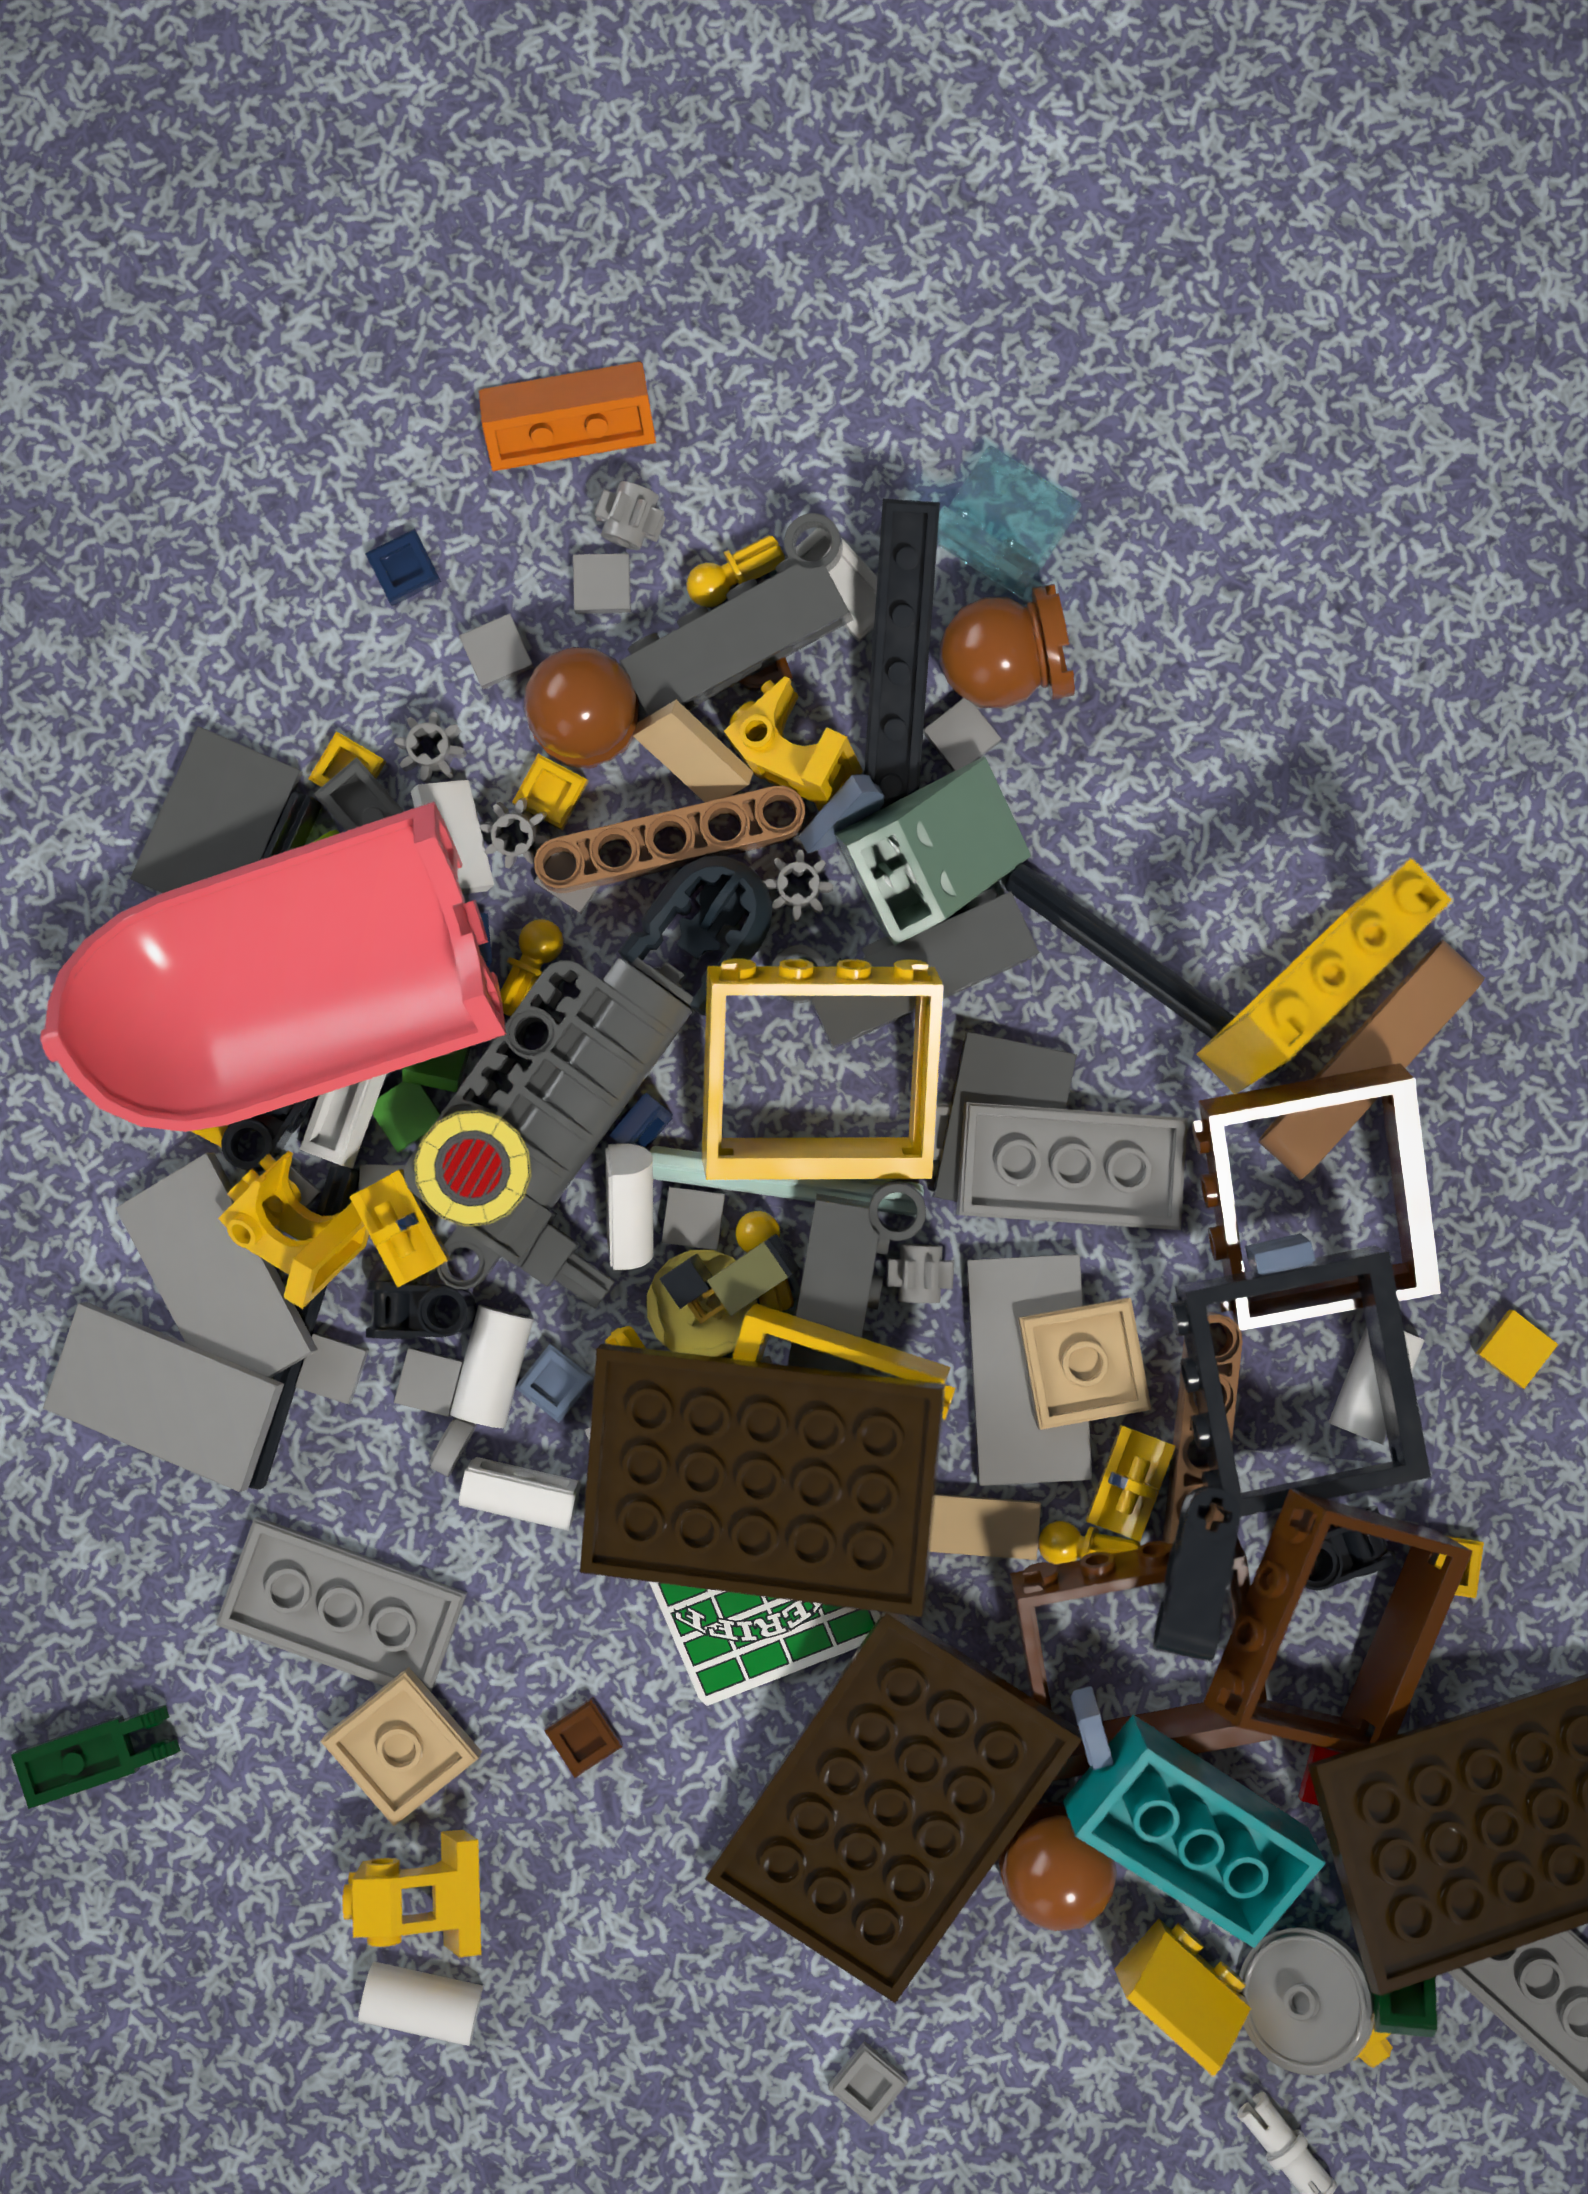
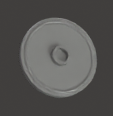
[1239,1926,1375,2076]

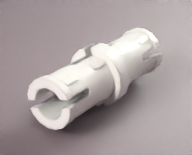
[1237,2092,1337,2194]

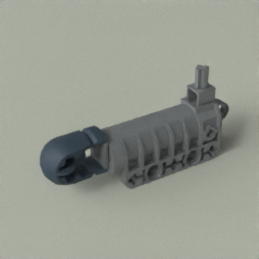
[404,856,772,1309]

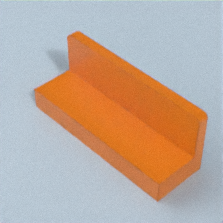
[479,362,656,472]

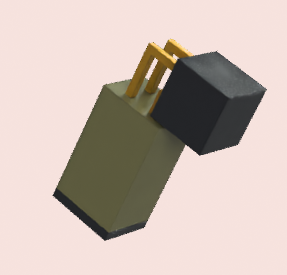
[659,1234,800,1324]

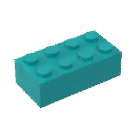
[1063,1715,1326,1948]

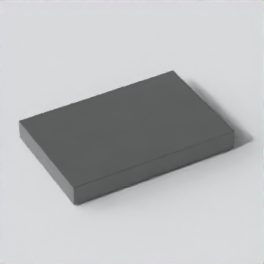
[130,726,303,893]
[932,1032,1077,1202]

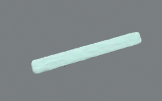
[650,1146,924,1216]

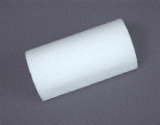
[605,1144,653,1270]
[450,1305,534,1428]
[1328,1325,1425,1445]
[459,1457,581,1531]
[358,1962,483,2046]

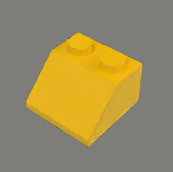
[1114,1919,1251,2077]

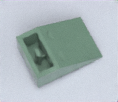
[834,756,1031,945]

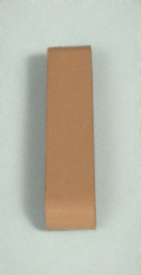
[534,786,805,893]
[1258,939,1485,1180]
[1163,1312,1242,1543]

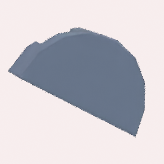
[799,774,884,853]

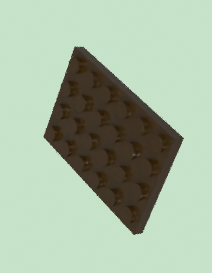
[580,1343,945,1617]
[705,1612,1082,2003]
[1307,1673,1588,1995]

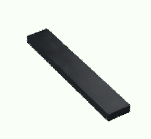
[864,498,940,810]

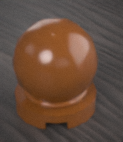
[939,584,1075,709]
[523,647,640,769]
[998,1802,1117,1931]

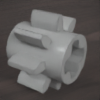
[594,481,666,550]
[394,711,467,784]
[480,798,552,869]
[764,850,834,922]
[886,1244,954,1303]

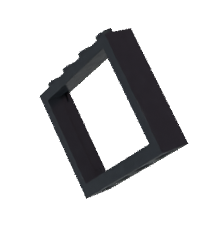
[1171,1246,1431,1517]

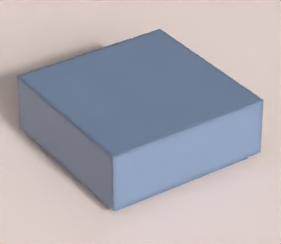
[1245,1233,1315,1276]
[515,1343,594,1423]
[1071,1686,1113,1769]

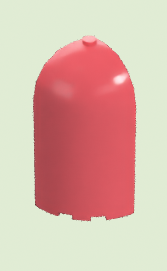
[40,802,506,1132]

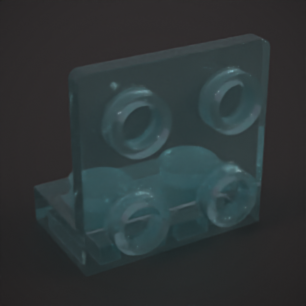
[937,446,1081,599]

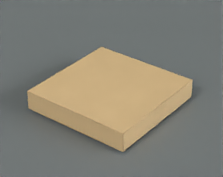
[1018,1297,1151,1430]
[320,1667,482,1826]

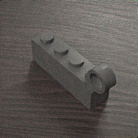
[619,513,853,716]
[772,888,1039,1050]
[788,1180,926,1373]

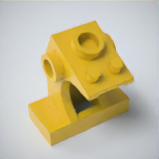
[724,676,863,811]
[218,1150,369,1309]
[342,1830,481,1958]

